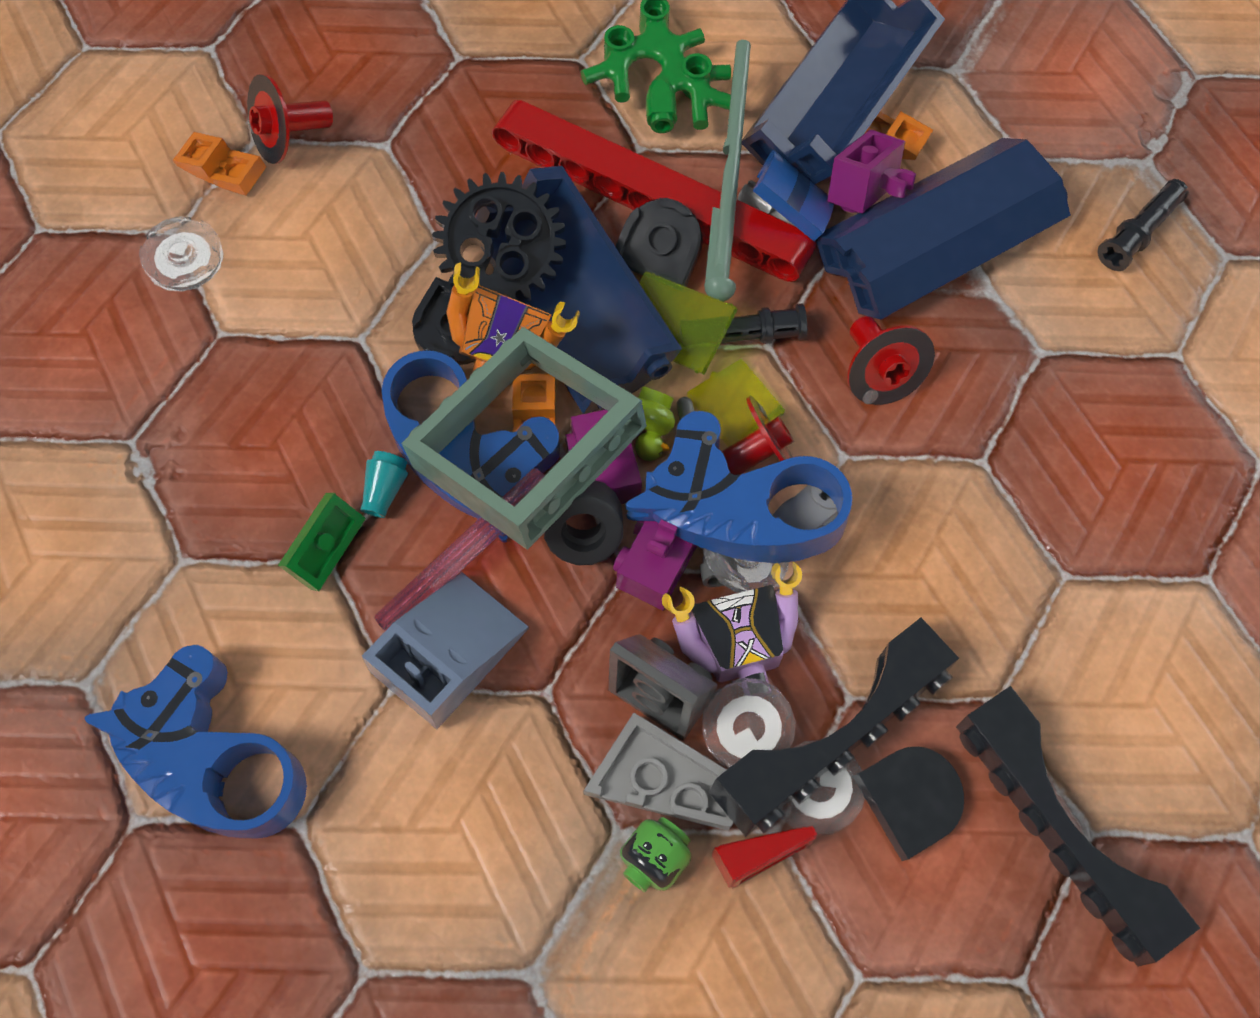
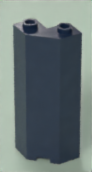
[742,0,945,184]
[816,138,1071,320]

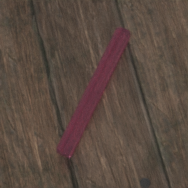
[374,468,545,631]

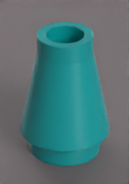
[360,451,408,518]

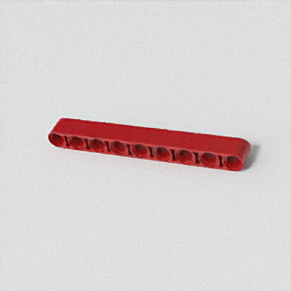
[492,100,816,282]

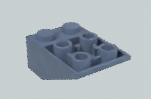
[362,572,529,729]

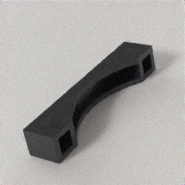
[709,617,959,837]
[956,686,1200,967]

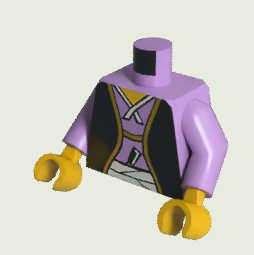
[662,561,802,697]

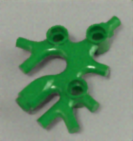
[580,0,731,133]

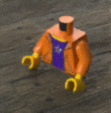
[446,263,580,378]

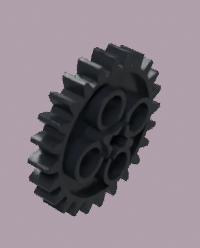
[432,172,566,302]

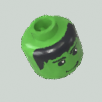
[620,817,691,892]

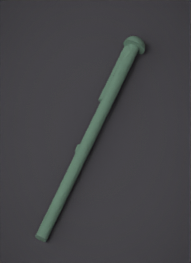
[704,40,751,302]

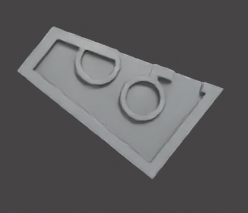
[583,713,734,831]

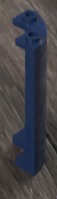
[475,166,682,414]

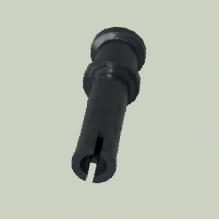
[1097,179,1189,271]
[681,303,808,348]

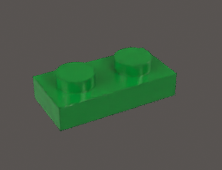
[278,493,366,591]

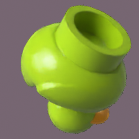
[635,387,675,461]

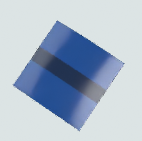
[752,150,834,241]

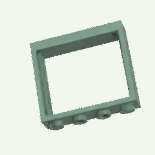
[401,327,647,550]

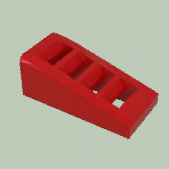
[712,826,818,889]

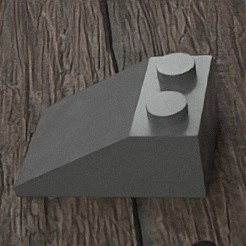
[608,634,717,741]

